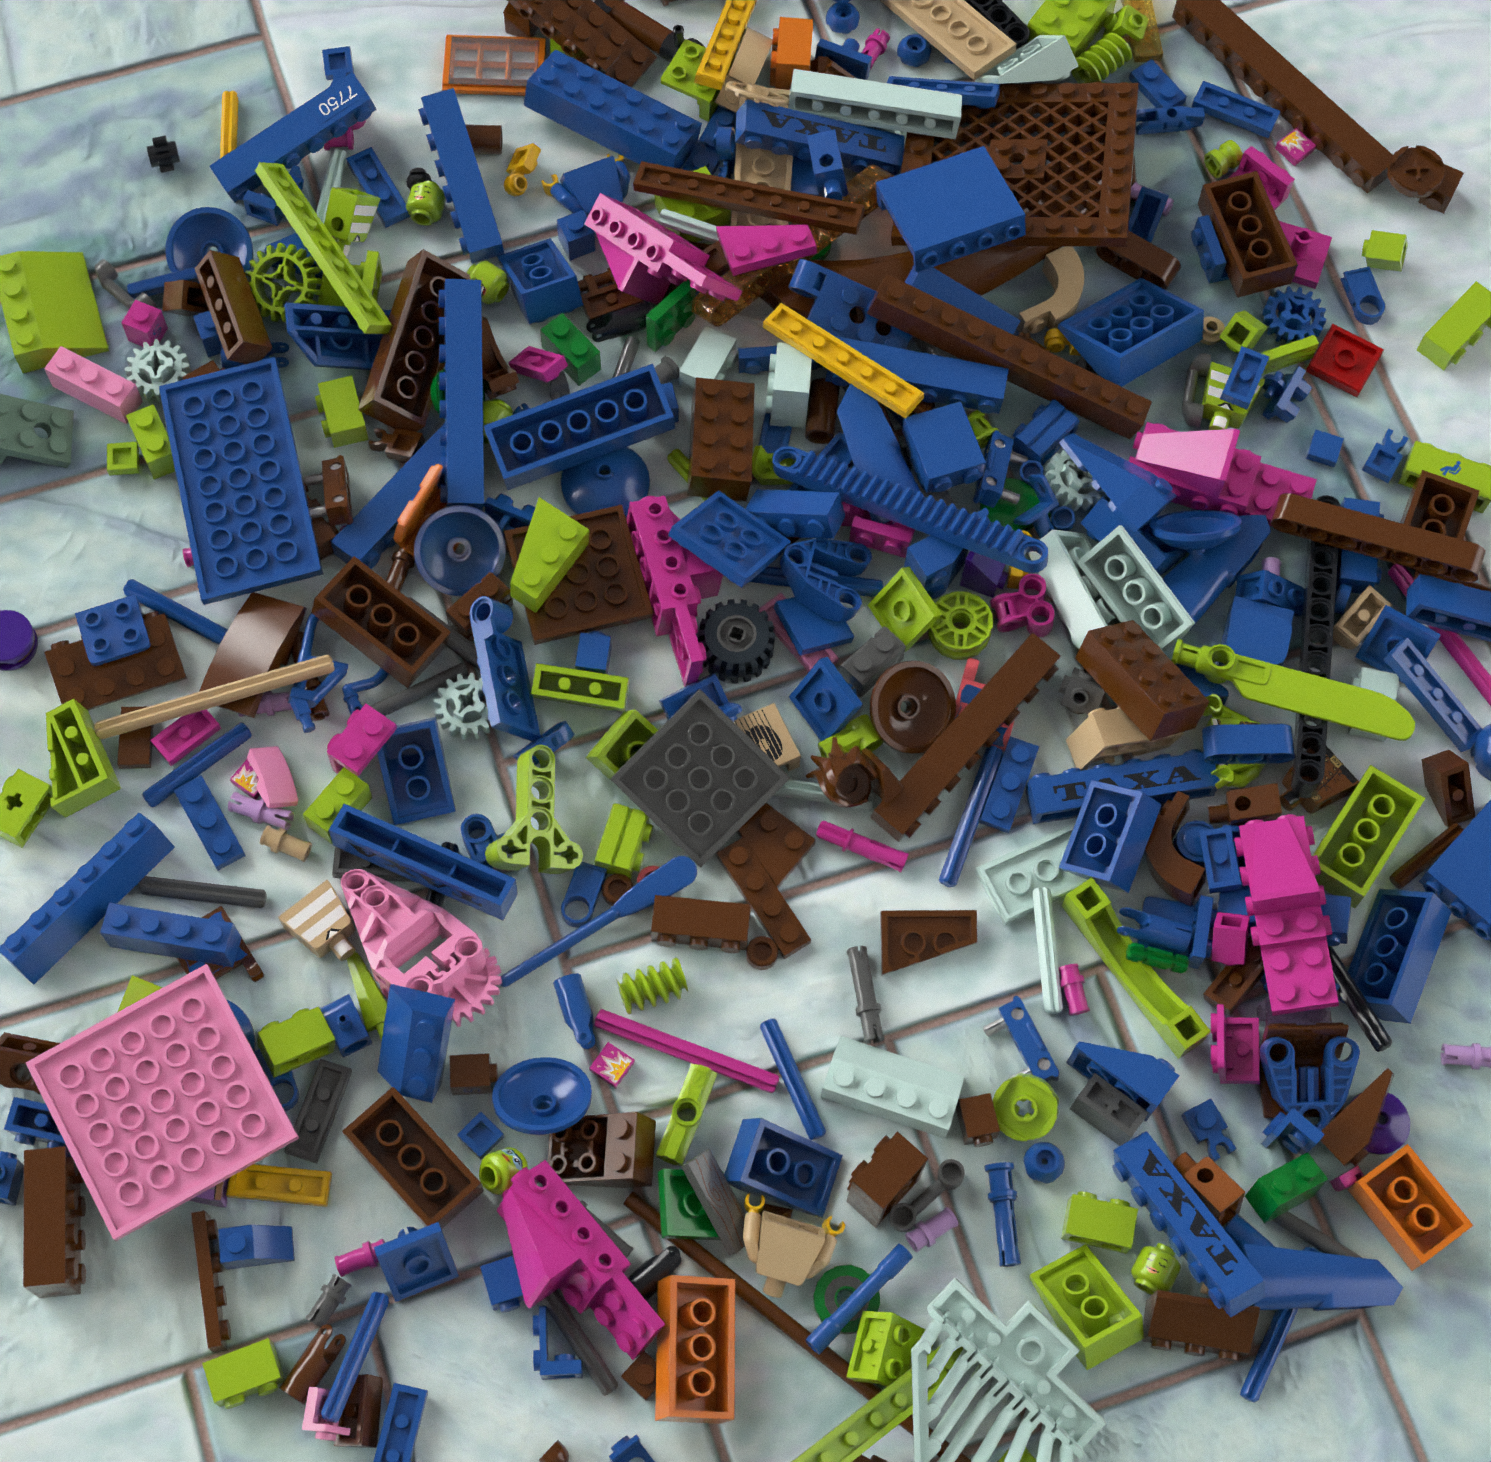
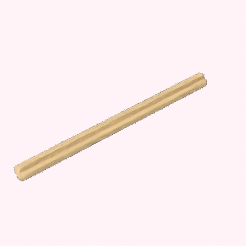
[94,655,335,739]

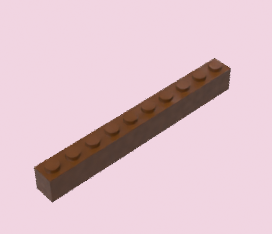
[1172,0,1393,194]
[867,274,1152,440]

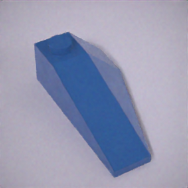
[1059,433,1177,533]

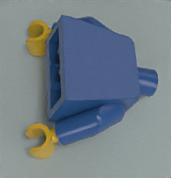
[541,154,631,217]

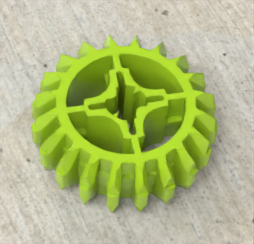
[245,243,324,323]

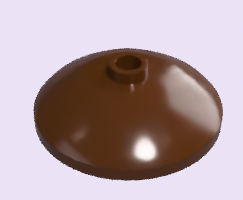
[870,661,956,754]

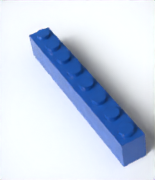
[438,279,484,511]

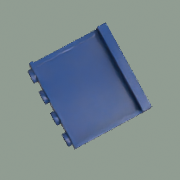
[876,146,1026,272]
[1418,800,1491,942]

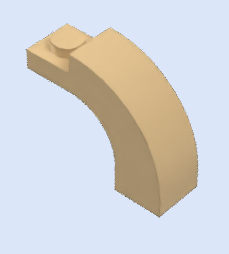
[714,27,773,113]
[1017,246,1084,334]

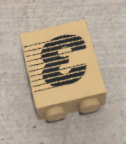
[734,703,801,772]

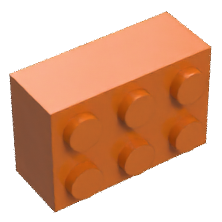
[1347,1144,1474,1271]

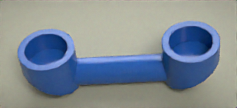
[1020,460,1076,531]

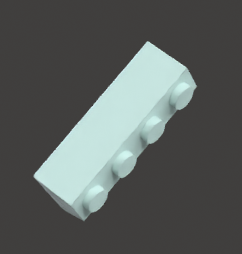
[1077,525,1195,652]
[1028,530,1121,649]
[821,1036,964,1139]

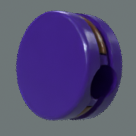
[0,610,38,671]

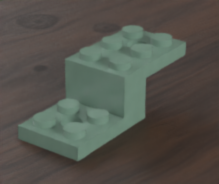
[0,394,74,468]

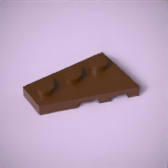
[737,803,816,888]
[880,910,977,976]

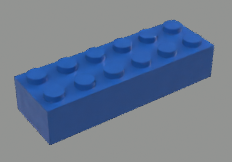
[524,49,702,169]
[483,363,675,491]

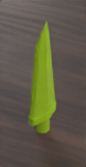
[346,952,387,1041]

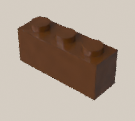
[651,895,751,953]

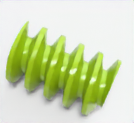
[1071,33,1132,83]
[616,958,688,1015]

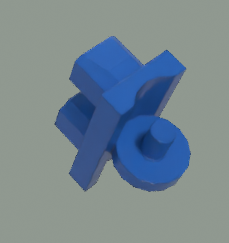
[1262,366,1312,423]
[484,493,535,540]

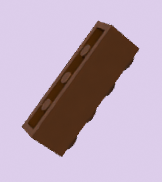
[194,250,272,364]

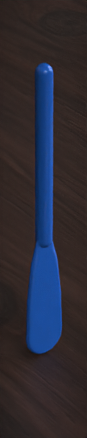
[499,856,697,987]

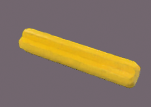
[220,90,238,158]

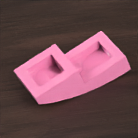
[247,746,298,809]

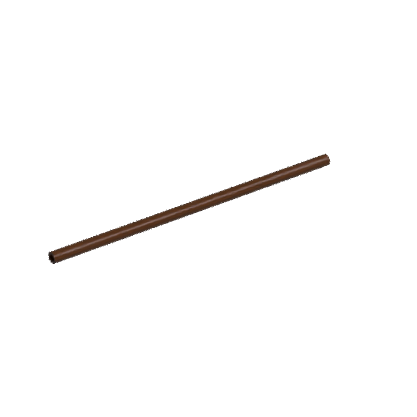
[623,1191,972,1462]

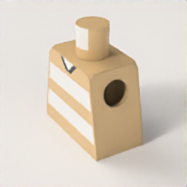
[278,880,356,961]

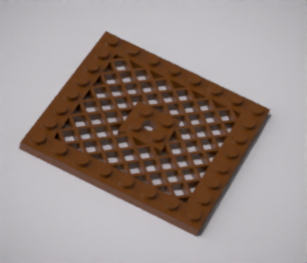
[891,82,1138,247]

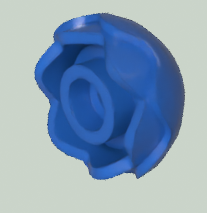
[826,2,860,34]
[897,34,932,67]
[1023,1142,1065,1184]

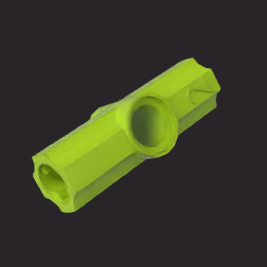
[656,1063,718,1166]

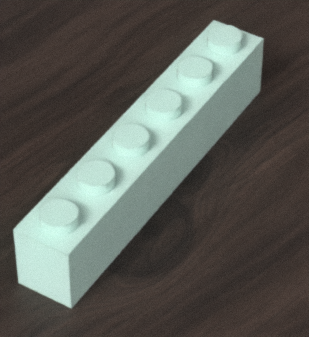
[788,69,962,139]

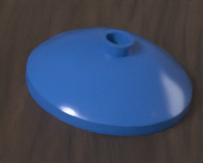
[165,207,254,277]
[561,447,650,519]
[414,505,506,596]
[1149,510,1242,554]
[492,1057,592,1135]

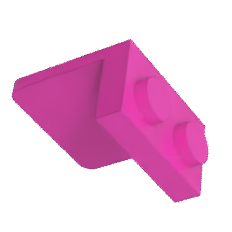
[1229,146,1295,211]
[849,510,915,558]
[326,703,397,776]
[1211,1004,1260,1084]

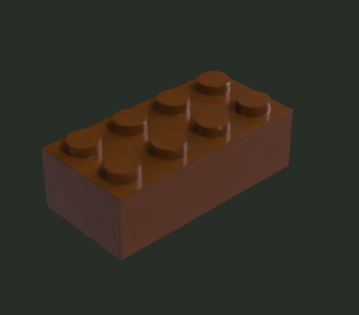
[1198,171,1298,298]
[687,377,755,502]
[311,556,451,689]
[1075,620,1209,741]
[342,1087,484,1229]
[23,1146,86,1298]

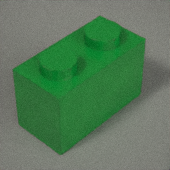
[540,313,601,386]
[1244,1152,1328,1224]

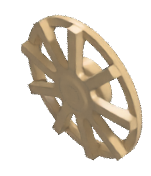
[725,81,788,107]

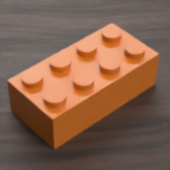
[655,1275,735,1424]

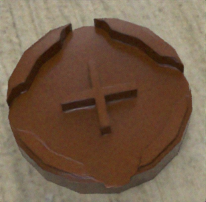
[1387,145,1445,198]

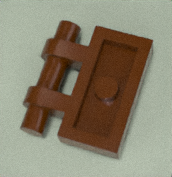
[578,267,644,321]

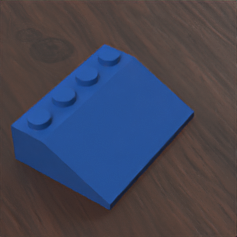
[1058,278,1204,387]

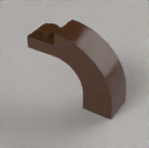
[482,316,520,400]
[1145,791,1206,907]

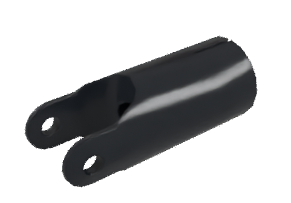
[586,301,651,342]
[628,1246,681,1301]

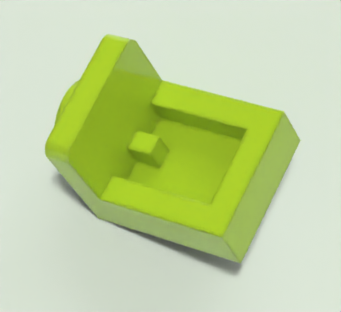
[1102,4,1149,41]
[752,445,796,485]

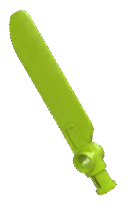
[1171,639,1415,741]

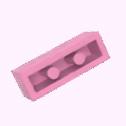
[44,346,143,424]

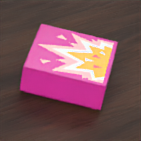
[1275,128,1316,166]
[230,759,260,800]
[589,1042,635,1089]

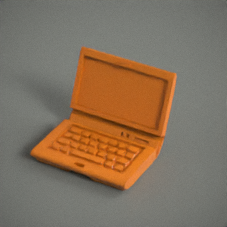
[393,464,460,557]

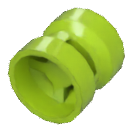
[1204,140,1243,178]

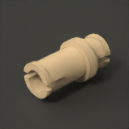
[260,825,312,862]

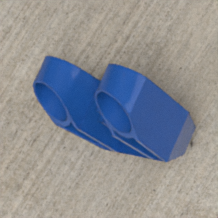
[780,538,872,622]
[1259,1036,1360,1131]

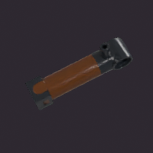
[594,0,705,62]

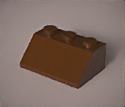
[1142,1290,1260,1362]

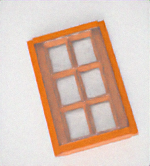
[442,35,546,96]

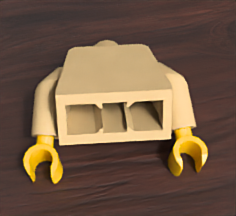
[743,1193,845,1298]

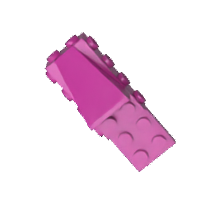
[584,193,742,305]
[1128,422,1317,526]
[626,496,723,687]
[1234,814,1339,1016]
[496,1160,665,1360]

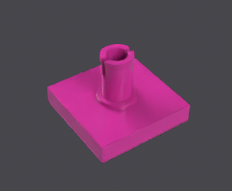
[1279,221,1332,289]

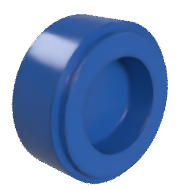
[1334,584,1352,615]

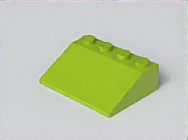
[0,251,109,373]

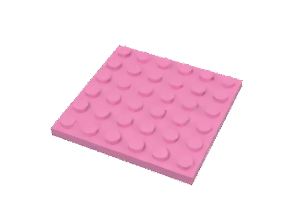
[26,964,299,1241]

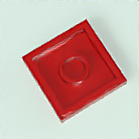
[1306,324,1384,397]

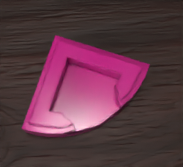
[1329,1165,1364,1192]

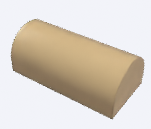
[1333,585,1392,650]

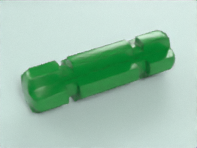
[1126,942,1189,974]

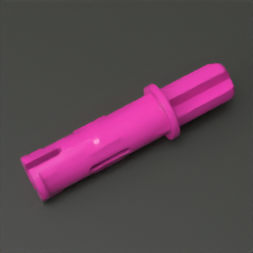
[816,821,909,872]

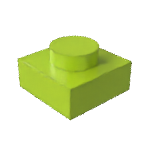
[107,442,139,476]

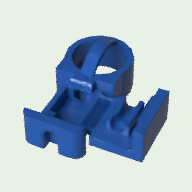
[713,127,736,179]

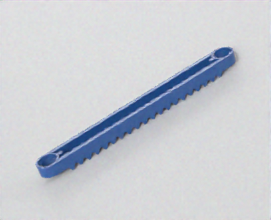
[772,446,1048,573]

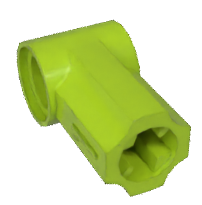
[818,714,884,758]

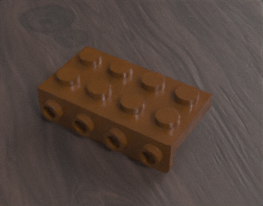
[44,611,187,711]

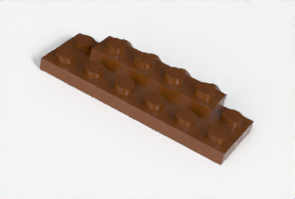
[507,0,657,88]

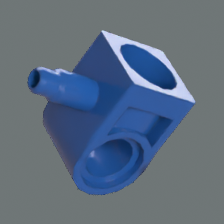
[461,814,506,869]
[320,994,372,1058]

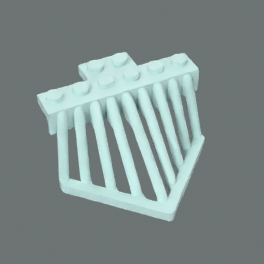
[911,1277,1106,1462]

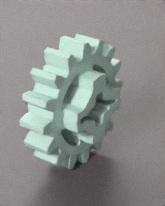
[125,339,191,402]
[1045,450,1105,511]
[434,673,490,740]

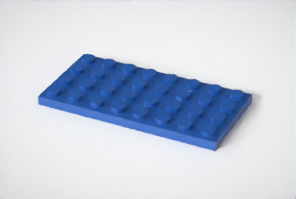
[159,357,324,605]

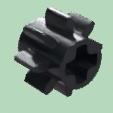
[147,135,180,173]

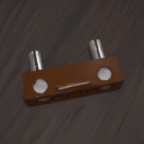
[304,455,353,526]

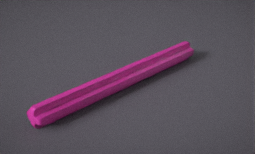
[1388,564,1491,706]
[594,1009,779,1093]

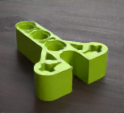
[485,745,583,874]

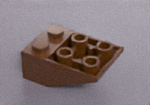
[547,1112,656,1188]

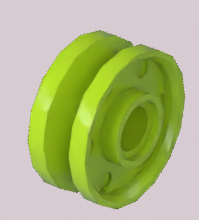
[928,591,993,660]

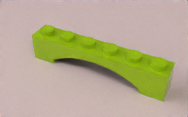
[1061,877,1211,1059]

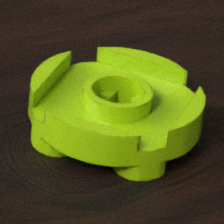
[992,1073,1059,1141]

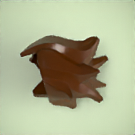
[806,737,877,808]

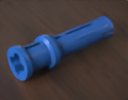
[984,1162,1021,1267]

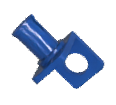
[1013,474,1059,539]

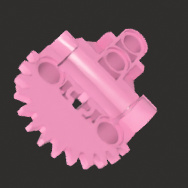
[341,869,502,1027]

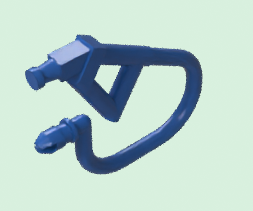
[288,613,389,733]

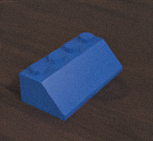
[1338,889,1451,1024]

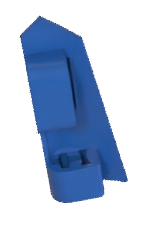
[837,384,920,524]
[1162,515,1271,631]
[1242,1244,1403,1311]

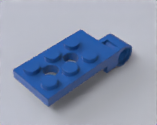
[788,259,912,349]
[470,596,541,742]

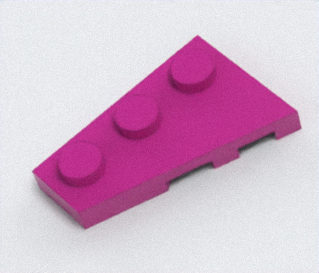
[716,225,817,276]

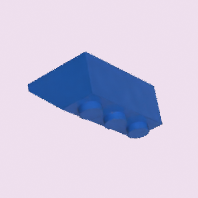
[1080,495,1187,576]
[1059,780,1161,893]
[377,984,455,1103]

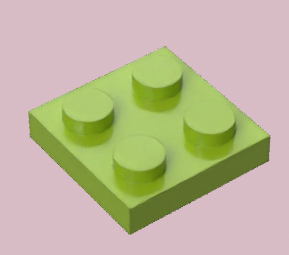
[867,566,942,652]

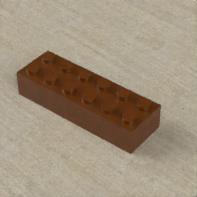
[358,249,471,432]

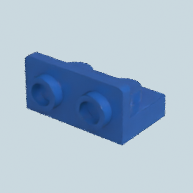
[1261,1108,1325,1155]

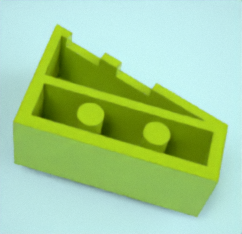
[510,497,589,613]
[46,699,122,818]

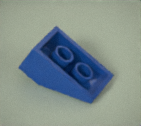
[497,238,584,324]
[904,508,989,599]
[377,717,456,825]
[1066,1041,1180,1121]
[724,1118,843,1218]

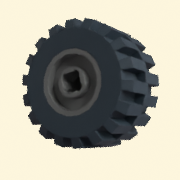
[698,599,775,683]

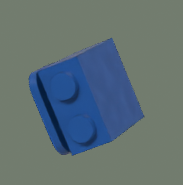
[902,401,986,493]
[1216,596,1294,666]

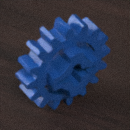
[1262,286,1327,344]

